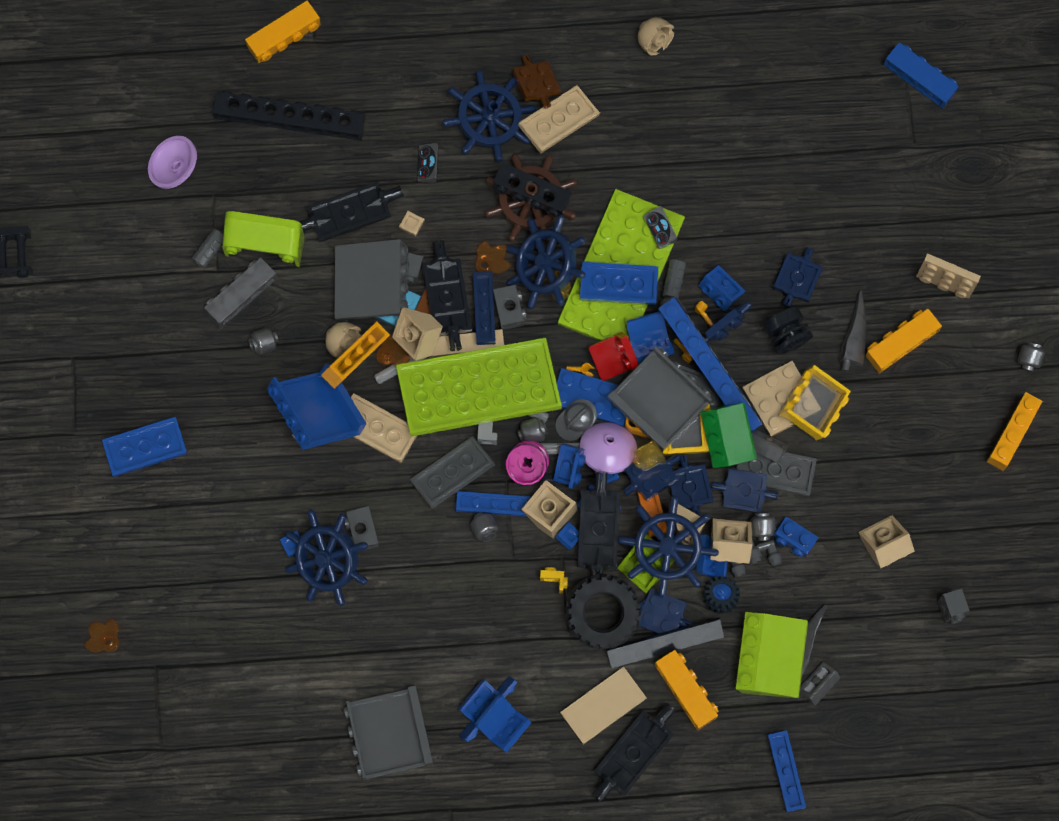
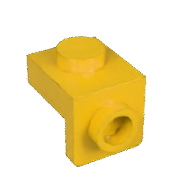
[540,567,568,594]

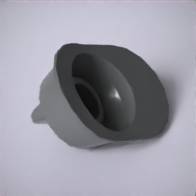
[555,399,597,441]

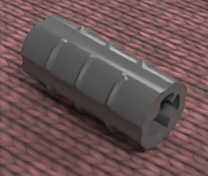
[191,229,223,269]
[662,259,686,299]

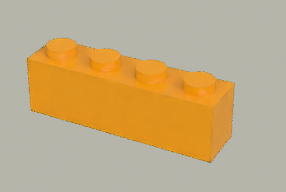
[245,0,321,63]
[866,309,942,374]
[321,322,390,389]
[987,392,1043,471]
[655,650,719,731]

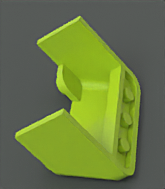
[222,211,305,267]

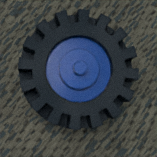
[704,575,740,614]

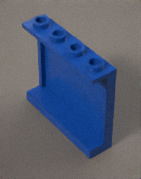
[267,363,366,450]

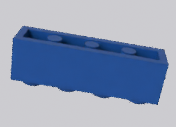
[884,42,959,109]

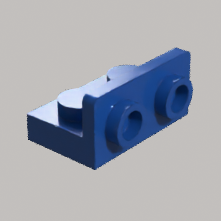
[699,265,745,312]
[773,517,819,558]

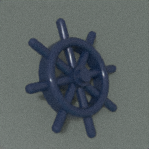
[442,70,536,162]
[507,215,586,309]
[618,496,719,597]
[285,509,368,606]

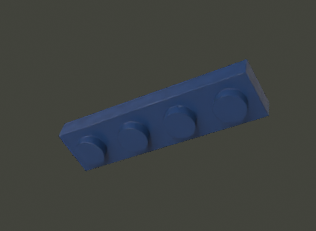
[473,272,496,345]

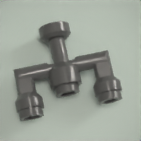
[731,539,783,577]

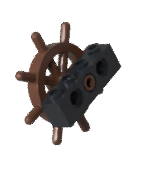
[485,154,577,242]

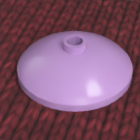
[148,136,197,189]
[579,422,637,474]

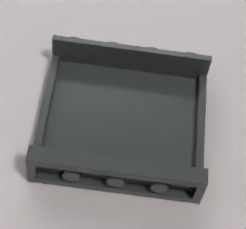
[335,239,408,322]
[607,346,712,452]
[344,685,433,781]

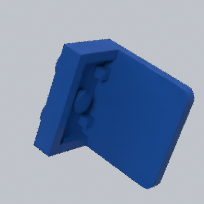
[626,311,674,364]
[475,695,532,753]

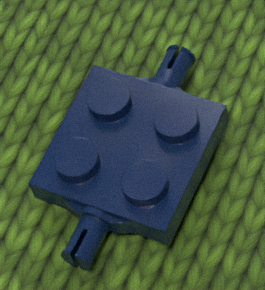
[773,247,823,308]
[704,301,752,343]
[622,448,680,501]
[670,455,713,517]
[712,468,778,513]
[638,589,693,634]

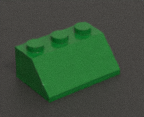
[700,402,757,468]

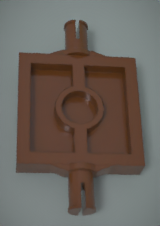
[512,55,561,109]

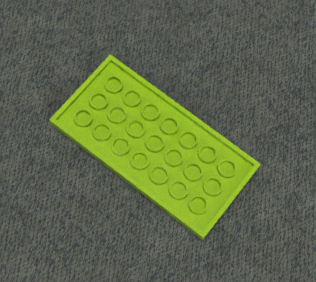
[558,189,685,341]
[396,338,562,437]

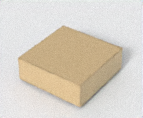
[399,211,425,237]

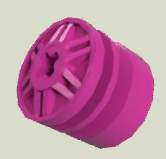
[506,440,549,485]

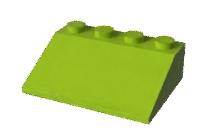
[736,612,808,698]

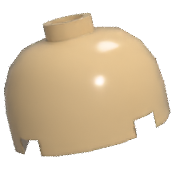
[638,17,674,56]
[326,322,362,359]

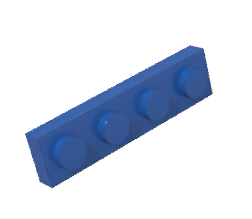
[456,491,531,517]
[767,731,806,813]

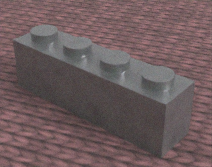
[204,258,277,329]

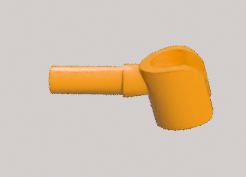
[695,301,714,327]
[674,338,693,363]
[566,363,595,377]

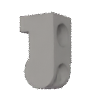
[478,421,497,445]

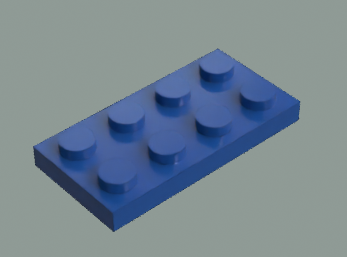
[580,262,658,305]
[557,368,626,427]
[102,417,187,477]

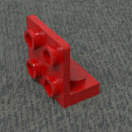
[588,332,639,381]

